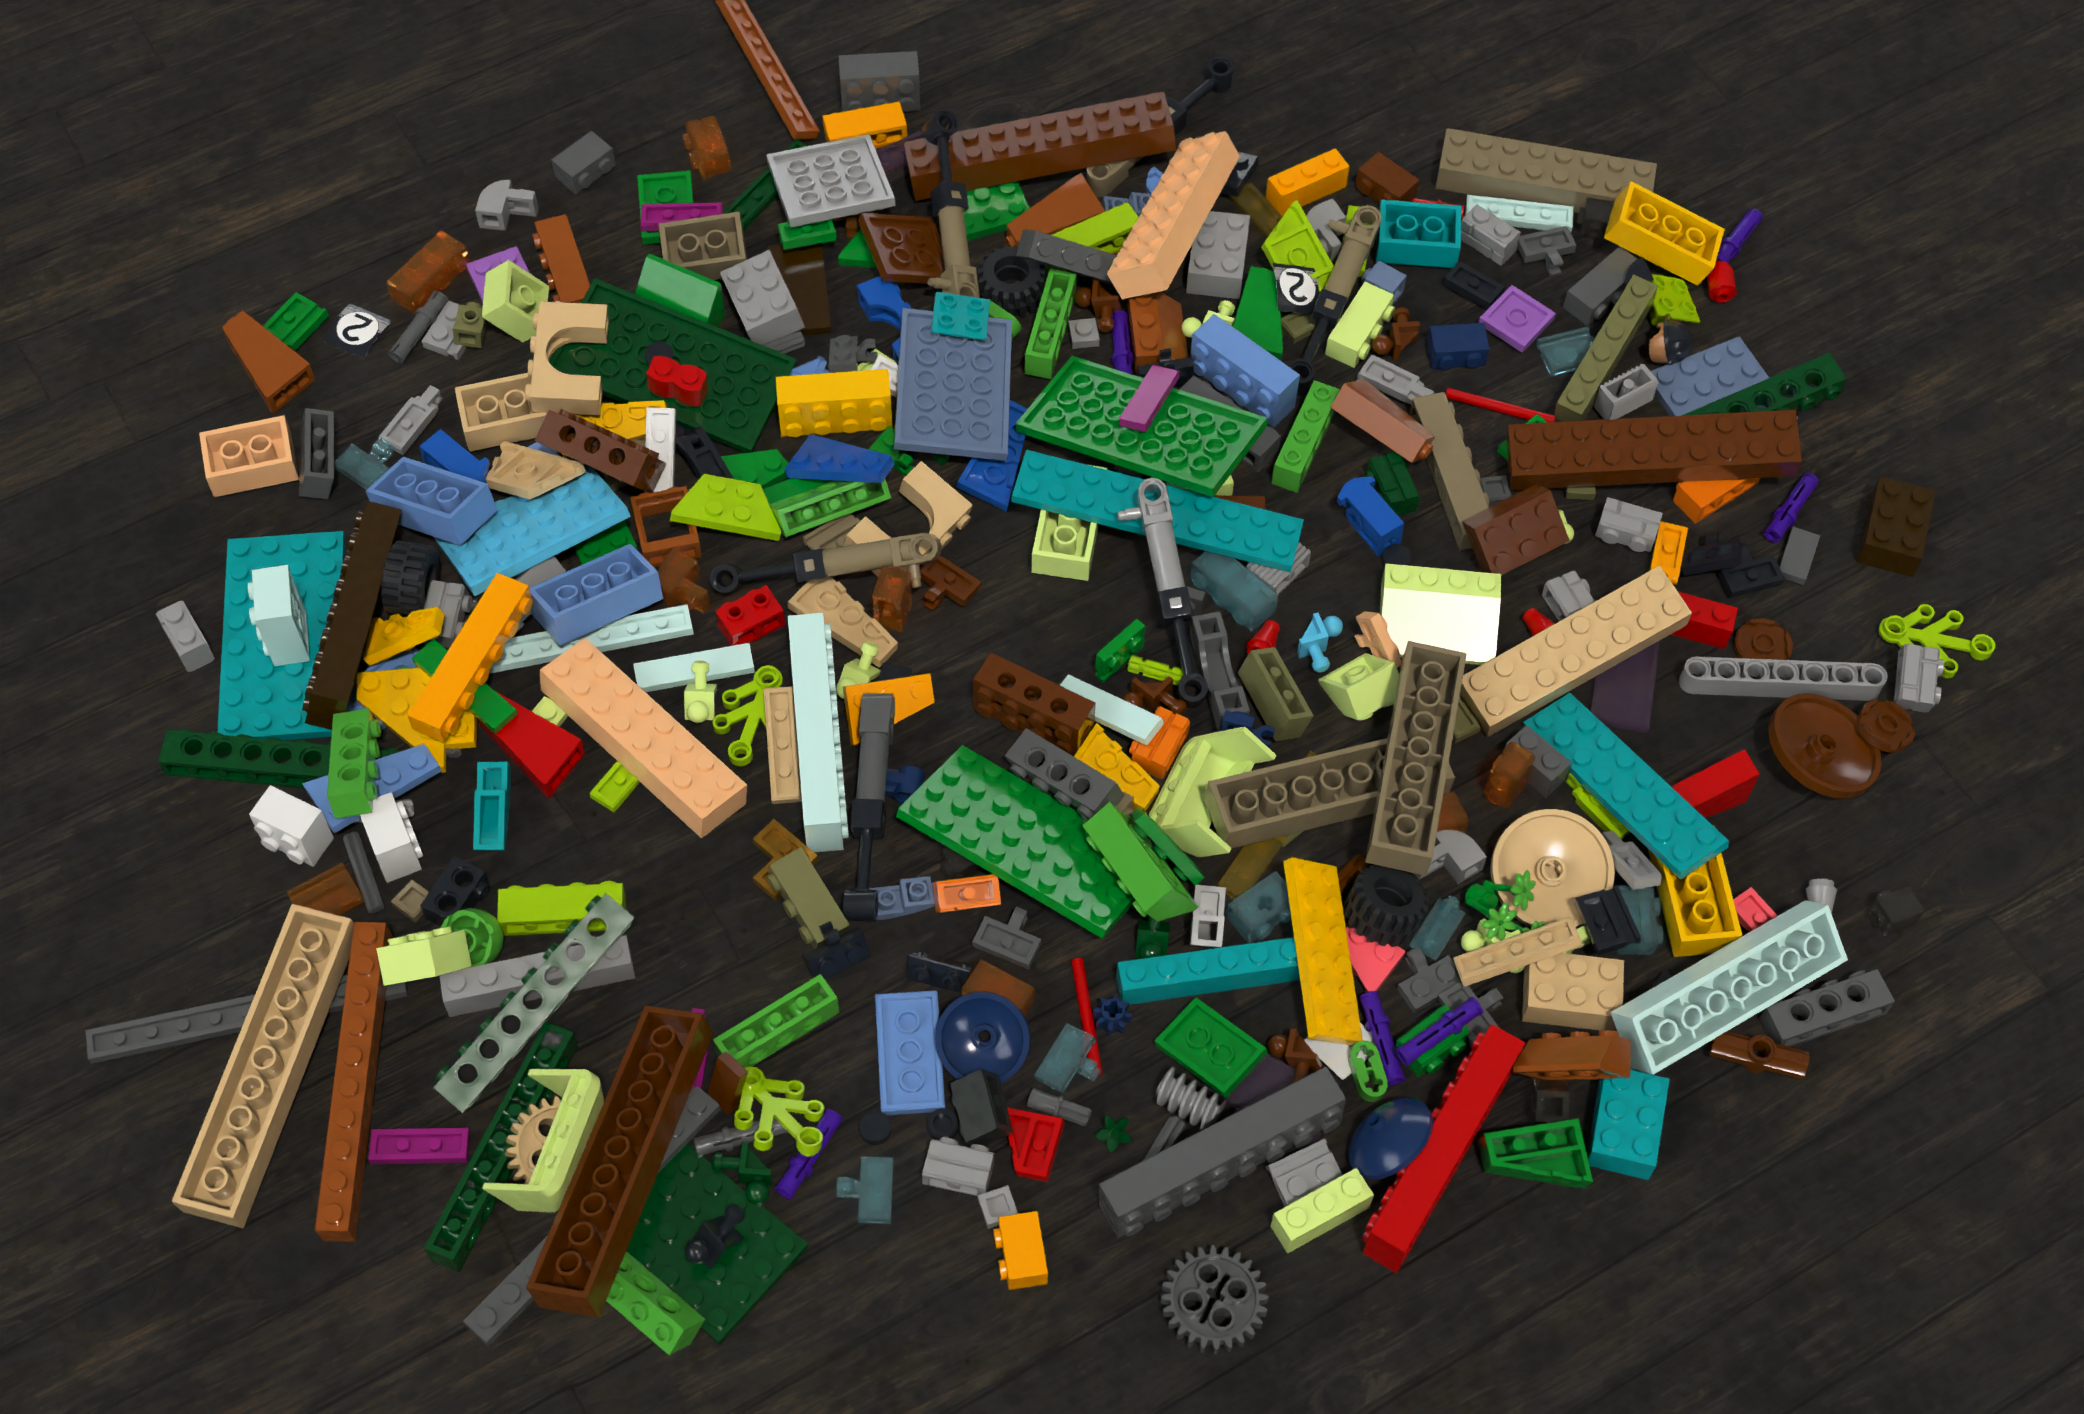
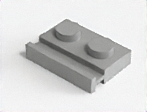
[422,301,468,360]
[1266,1139,1342,1207]

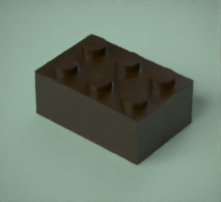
[1856,476,1936,577]

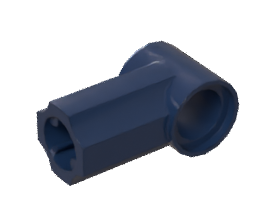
[885,766,925,804]

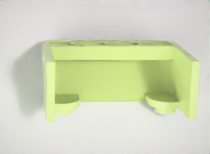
[1149,726,1276,858]
[482,1069,604,1212]

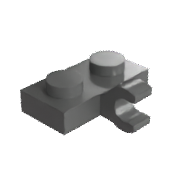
[1517,226,1576,276]
[828,335,878,373]
[972,906,1041,970]
[1396,947,1461,1013]
[1437,981,1503,1047]

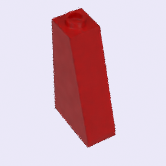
[478,691,585,798]
[1671,750,1760,818]

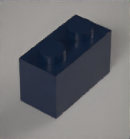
[1426,323,1490,370]

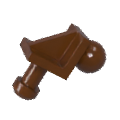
[1074,279,1123,332]
[1372,307,1420,361]
[1122,676,1187,716]
[1268,1028,1323,1085]

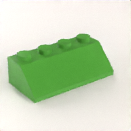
[1082,802,1199,921]

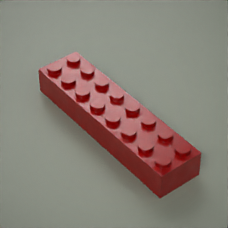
[1362,1024,1525,1273]

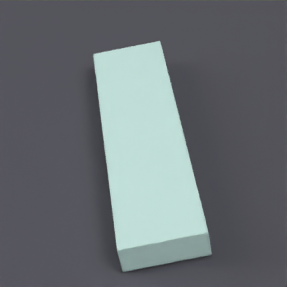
[1465,195,1574,233]
[633,643,755,692]
[1060,674,1164,745]

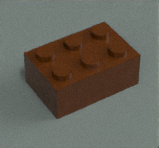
[1462,484,1570,575]

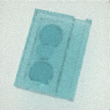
[1536,326,1595,376]

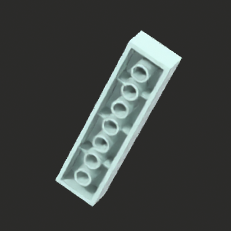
[788,613,849,853]
[1610,900,1848,1075]

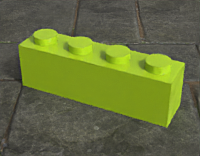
[1044,202,1139,280]
[497,881,626,936]

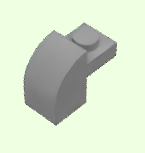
[475,180,539,231]
[1307,198,1346,263]
[1414,830,1487,884]
[1190,885,1226,948]

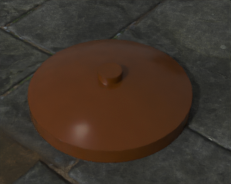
[1768,693,1881,798]

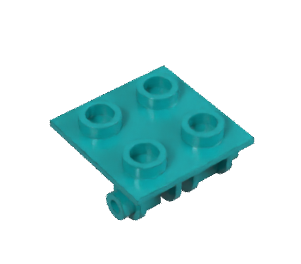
[931,292,990,341]

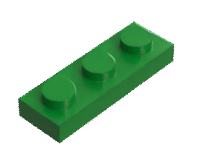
[1131,806,1205,885]

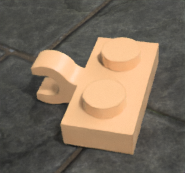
[1354,611,1402,667]

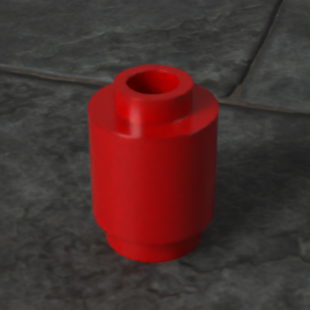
[1706,261,1737,303]

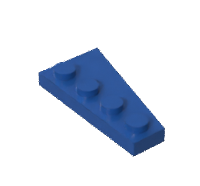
[956,400,1027,512]
[784,434,895,483]

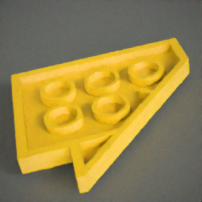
[356,668,477,773]

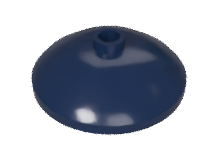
[935,991,1030,1083]
[1349,1098,1433,1180]

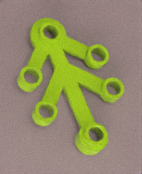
[1879,604,1995,678]
[712,665,783,767]
[734,1067,824,1157]

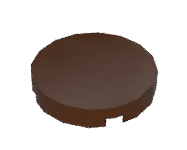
[1733,618,1793,660]
[1857,699,1916,753]

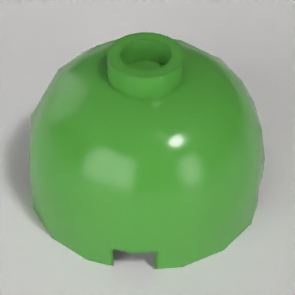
[441,908,504,969]

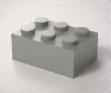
[1186,211,1250,299]
[720,250,805,345]

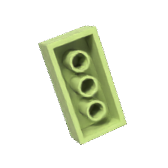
[1032,465,1107,581]

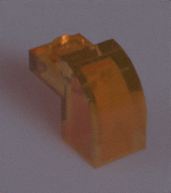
[658,548,710,614]

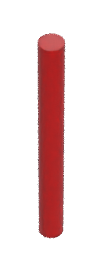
[1446,388,1555,422]
[1071,958,1103,1077]

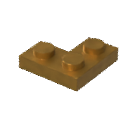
[753,819,818,901]

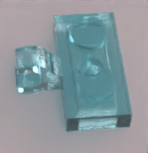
[334,438,393,489]
[1034,1023,1101,1093]
[837,1156,893,1224]

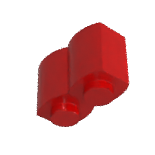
[647,356,708,407]

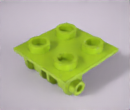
[1648,274,1700,328]

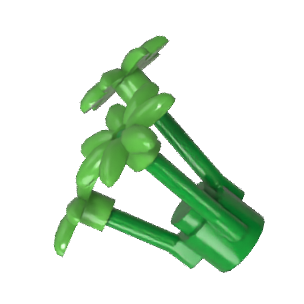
[1465,870,1545,940]

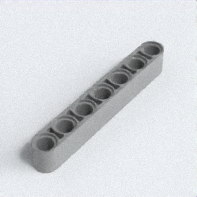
[1679,657,1888,701]

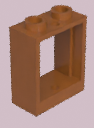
[630,486,702,567]

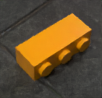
[823,101,907,148]
[1265,148,1350,217]

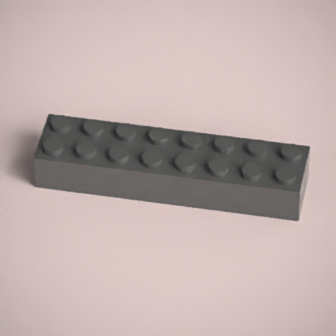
[1099,1067,1346,1238]

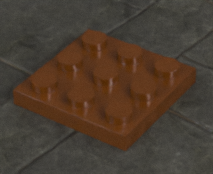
[858,213,945,284]

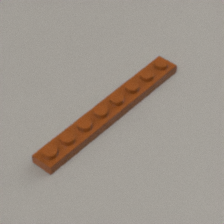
[715,0,820,139]

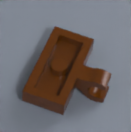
[920,555,982,612]

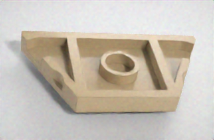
[486,441,586,500]

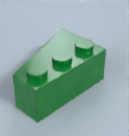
[1477,1119,1593,1189]

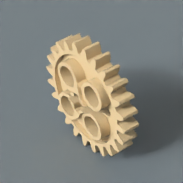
[505,1096,560,1184]

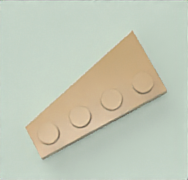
[788,577,898,668]

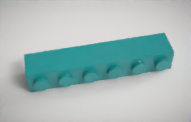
[1116,937,1300,1005]

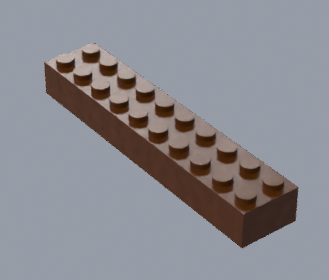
[904,91,1176,201]
[1506,410,1802,490]
[526,1006,713,1318]

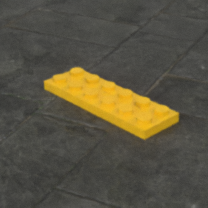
[1283,857,1363,1046]

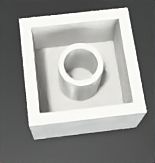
[249,785,334,867]
[360,792,424,883]

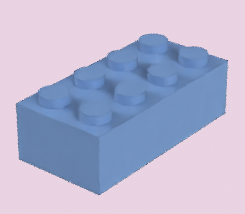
[1190,314,1300,427]
[366,457,497,546]
[529,543,663,646]

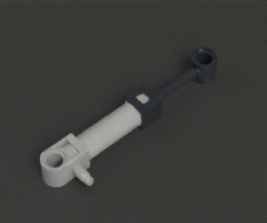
[1117,478,1208,708]

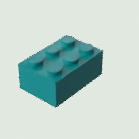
[1376,200,1461,268]
[1587,1069,1670,1180]

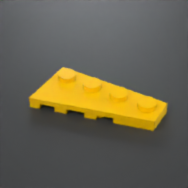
[563,400,668,459]

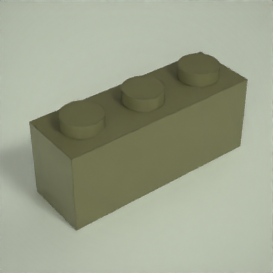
[1238,647,1314,741]
[766,847,849,949]

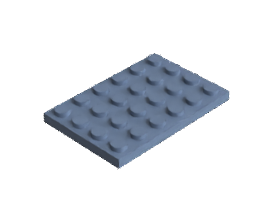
[894,308,1012,461]

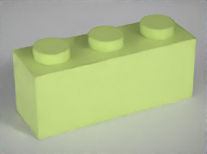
[1325,282,1395,368]
[1270,1168,1374,1254]

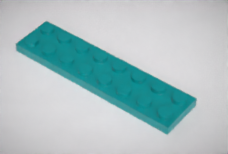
[1523,692,1729,880]

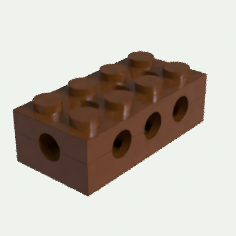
[535,409,666,493]
[973,652,1096,757]

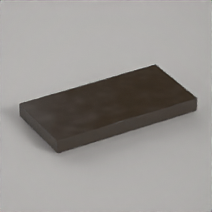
[767,243,832,335]

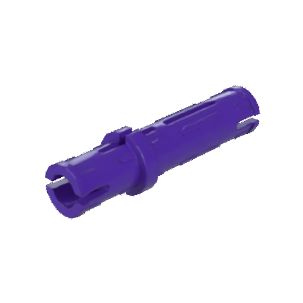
[1716,208,1763,263]
[1112,310,1134,375]
[1764,473,1819,543]
[1359,991,1406,1086]
[1396,997,1483,1066]
[775,1109,843,1200]

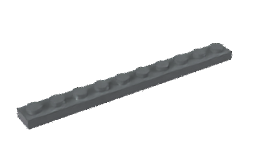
[85,975,408,1064]
[463,1085,721,1346]

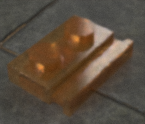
[287,863,364,915]

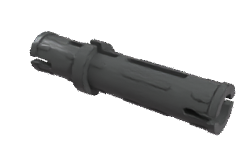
[388,290,449,364]
[693,1118,788,1157]

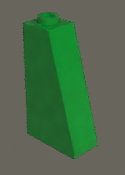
[1233,266,1283,361]

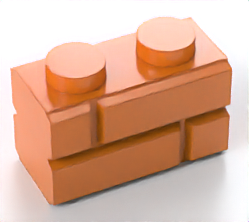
[1129,706,1190,780]
[932,874,1001,914]

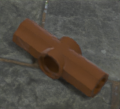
[1708,1031,1810,1080]

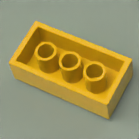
[1604,181,1725,286]
[776,369,892,437]
[1648,826,1742,957]

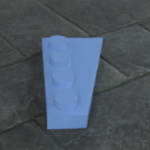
[302,744,441,833]

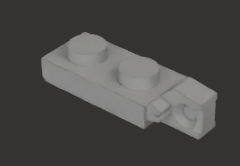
[1357,355,1434,404]
[379,385,442,455]
[1602,830,1662,890]

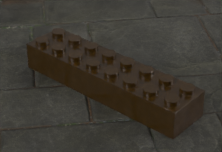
[302,500,401,730]

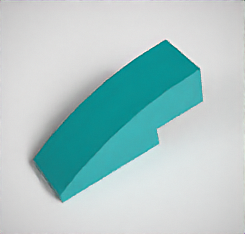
[473,762,512,851]

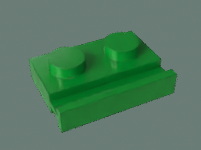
[263,292,329,351]
[1095,619,1145,683]

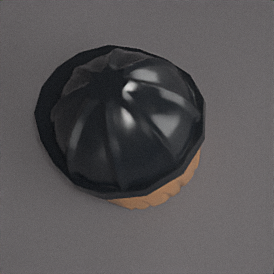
[1649,313,1693,365]

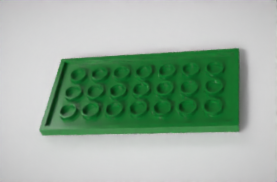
[1015,356,1268,497]
[896,745,1135,939]

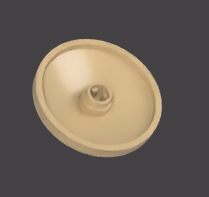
[1490,809,1615,927]

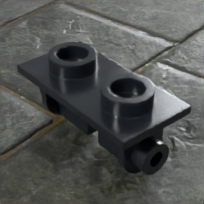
[906,950,973,994]

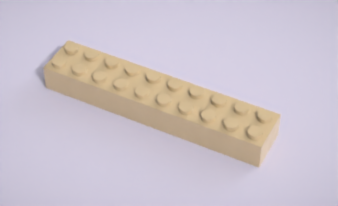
[172,904,354,1228]

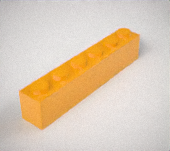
[408,573,533,742]

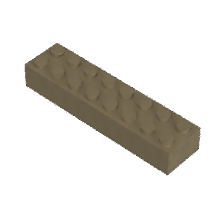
[1435,128,1657,218]
[1365,640,1467,876]
[1204,738,1455,848]

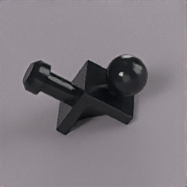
[684,1205,745,1269]

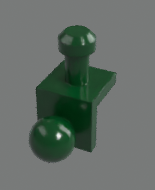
[1135,916,1170,959]
[712,1143,774,1205]

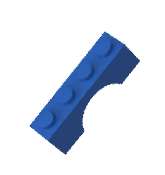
[857,276,911,365]

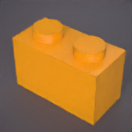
[993,1211,1048,1290]

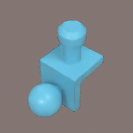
[1297,612,1343,672]

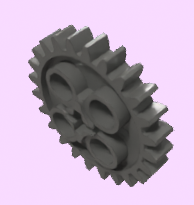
[1161,1245,1268,1354]

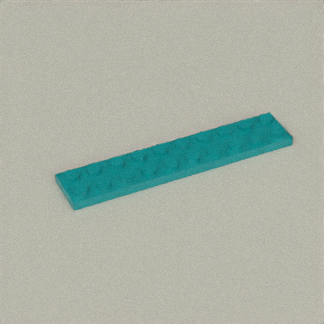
[1011,450,1304,572]

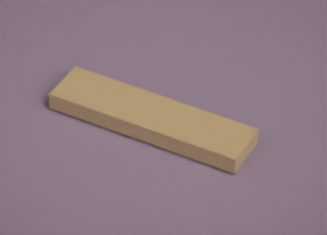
[763,686,802,804]
[1453,917,1583,987]

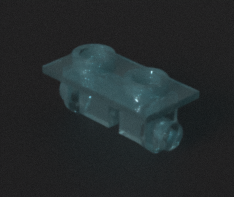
[1409,896,1466,961]

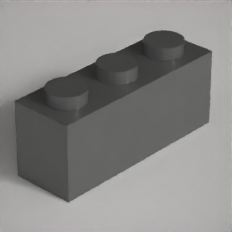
[1563,246,1637,326]
[299,408,334,499]

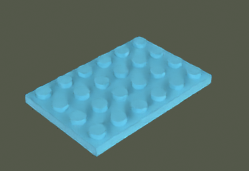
[433,461,631,596]

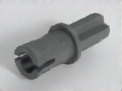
[1027,1088,1091,1126]

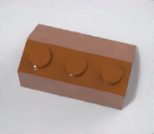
[1127,292,1188,376]
[1513,1030,1631,1081]

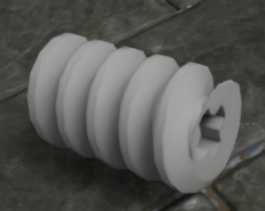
[1155,1066,1227,1131]

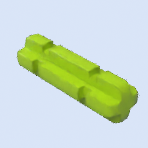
[1127,655,1183,685]

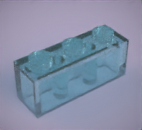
[1190,551,1278,631]

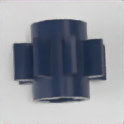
[1093,995,1132,1036]

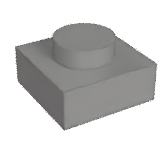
[1068,318,1100,349]
[977,1186,1018,1229]

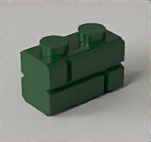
[1364,452,1420,516]

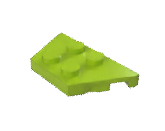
[1261,200,1334,295]
[670,474,781,541]

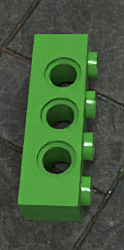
[1025,268,1077,379]
[1271,380,1340,493]
[770,479,891,537]
[327,708,381,819]
[713,974,839,1068]
[606,1251,705,1355]

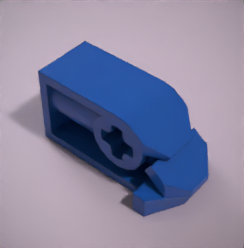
[420,429,490,483]
[1337,476,1404,557]

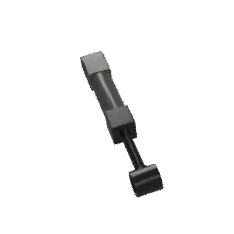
[843,693,895,921]

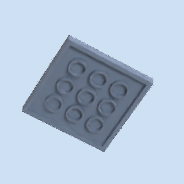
[1651,336,1798,420]

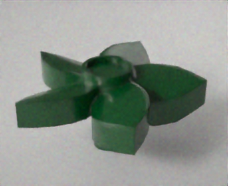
[1094,1115,1131,1153]

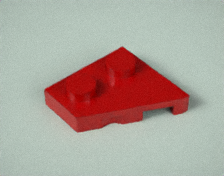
[1007,1107,1065,1182]

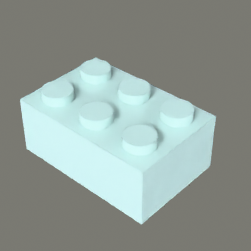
[248,565,310,666]

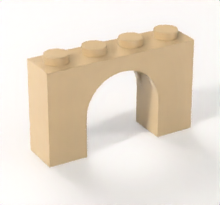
[525,301,609,415]
[843,461,972,591]

